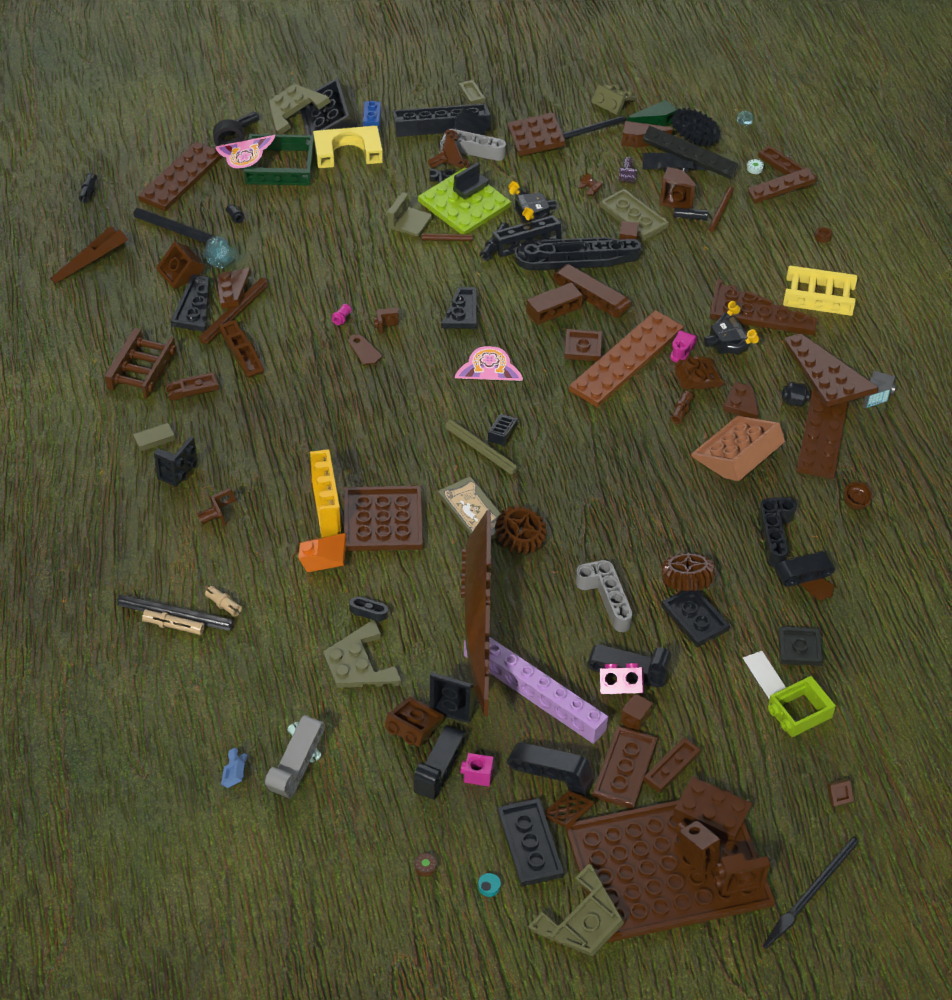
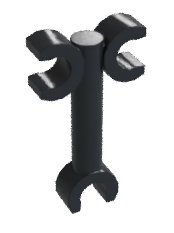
[429,169,452,183]

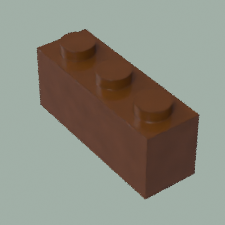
[526,283,583,325]

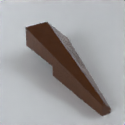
[50,226,128,283]

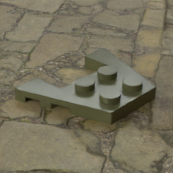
[269,84,331,135]
[323,620,401,688]
[528,864,624,956]

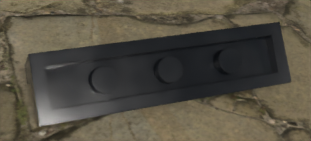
[492,215,561,257]

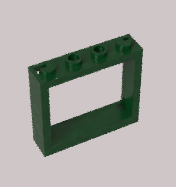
[244,134,314,186]

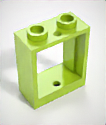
[768,676,836,737]

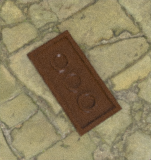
[592,726,658,810]

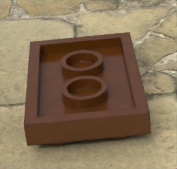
[674,776,752,841]

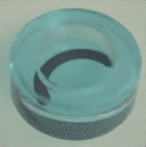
[737,111,754,125]

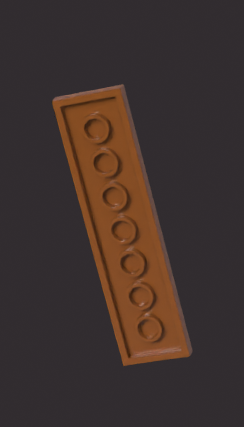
[569,310,684,408]

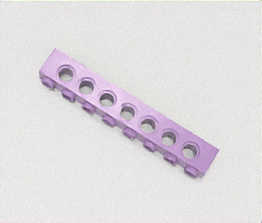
[464,637,608,744]

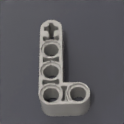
[440,129,506,161]
[576,560,632,632]
[265,715,325,799]

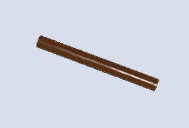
[708,186,734,231]

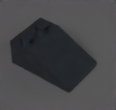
[430,672,478,723]

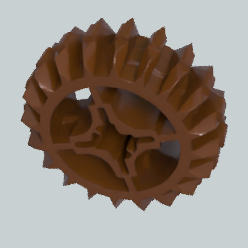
[494,504,547,555]
[661,552,715,592]

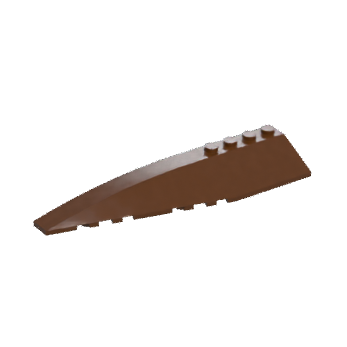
[461,510,491,716]

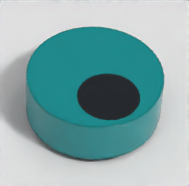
[478,873,501,897]

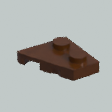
[723,382,759,419]

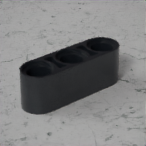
[775,551,835,587]

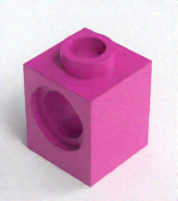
[461,753,493,786]

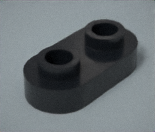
[349,597,388,622]

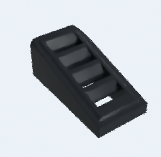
[488,414,518,446]

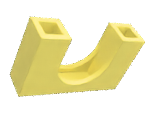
[313,126,382,168]

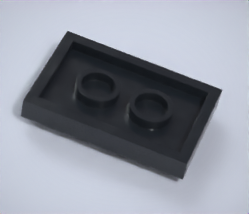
[661,589,730,647]

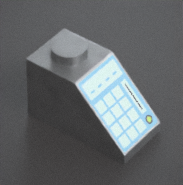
[863,371,897,408]

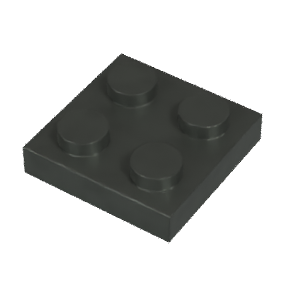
[778,626,822,666]

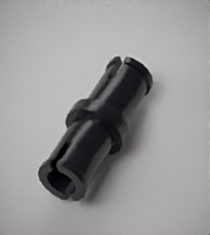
[78,172,97,203]
[674,207,708,221]

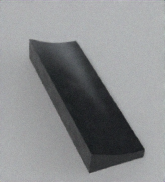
[392,103,491,137]

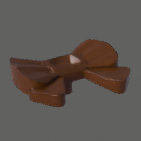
[579,174,603,196]

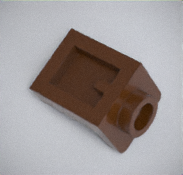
[373,308,398,334]

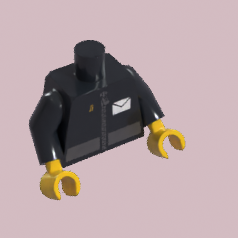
[508,181,556,223]
[704,301,759,354]

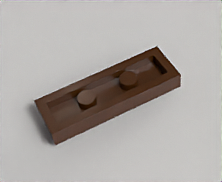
[643,737,701,793]

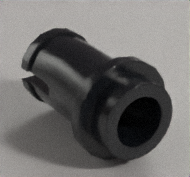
[226,204,244,223]

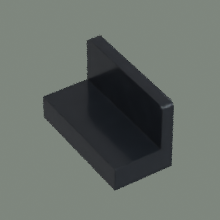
[453,108,491,135]
[453,162,489,199]

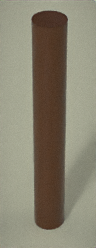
[422,233,473,241]

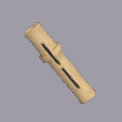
[142,609,204,635]

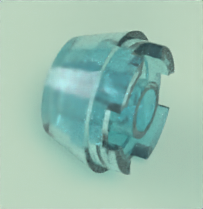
[203,235,238,269]

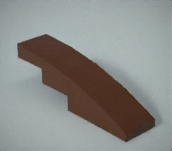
[219,320,265,378]

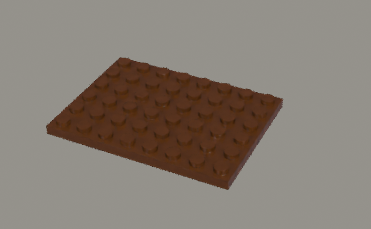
[564,789,775,943]

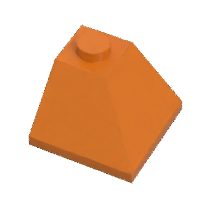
[298,533,347,572]

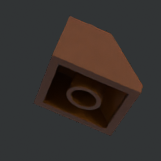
[660,167,696,209]
[156,241,206,289]

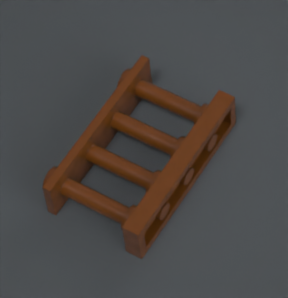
[104,328,177,399]

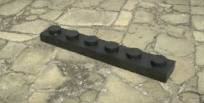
[642,125,738,179]

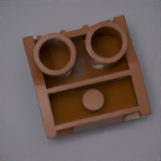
[675,356,725,390]

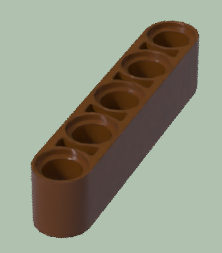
[553,264,631,318]

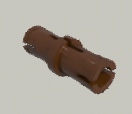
[670,391,693,424]

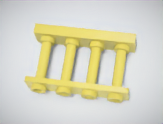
[783,266,857,316]

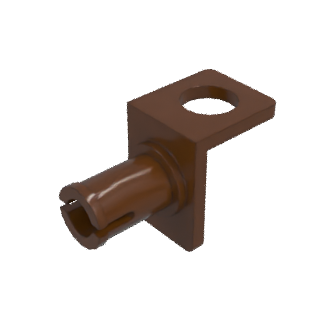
[197,488,236,525]

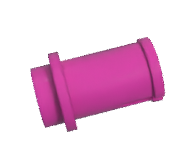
[332,304,351,325]

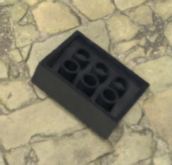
[300,77,358,140]

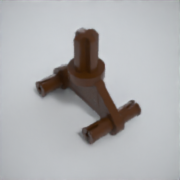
[428,130,471,169]

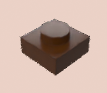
[827,779,854,806]

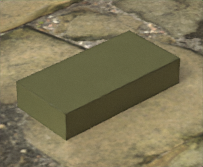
[459,80,485,105]
[133,423,175,452]

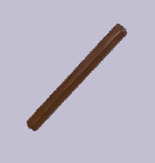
[199,278,268,344]

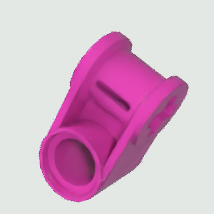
[670,330,697,363]

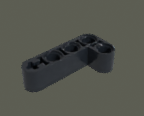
[758,497,797,568]
[587,645,672,687]
[414,725,467,800]
[507,742,594,797]

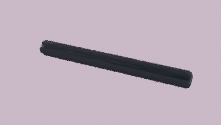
[133,208,222,248]
[117,594,233,631]

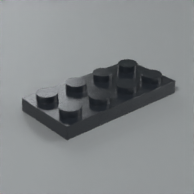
[497,798,564,887]

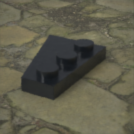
[441,287,476,329]

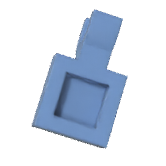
[221,748,248,788]

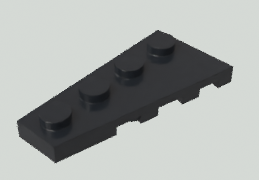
[171,274,209,332]

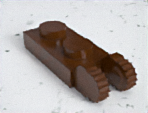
[165,372,219,401]

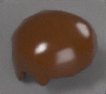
[843,481,872,510]

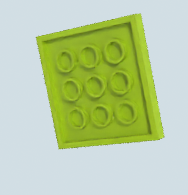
[418,167,512,234]

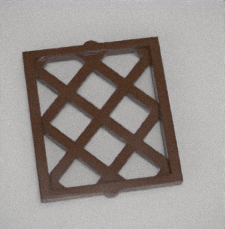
[544,790,594,828]

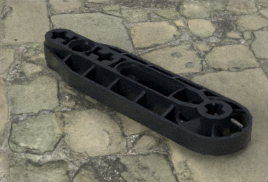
[514,237,641,270]

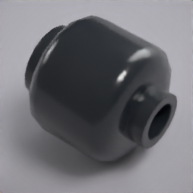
[782,382,810,407]

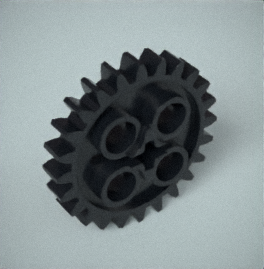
[671,107,721,147]

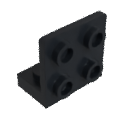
[154,436,198,487]

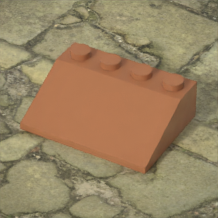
[691,416,785,481]

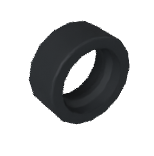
[213,119,244,146]

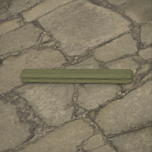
[445,419,518,475]

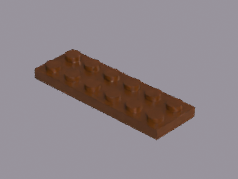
[138,141,223,212]
[796,389,848,479]

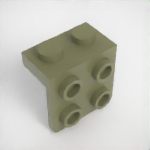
[591,83,637,115]
[386,192,431,236]

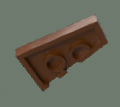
[217,267,252,309]

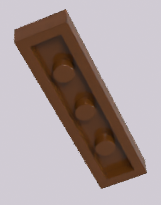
[758,145,818,189]
[748,168,815,204]

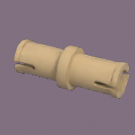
[205,586,242,617]

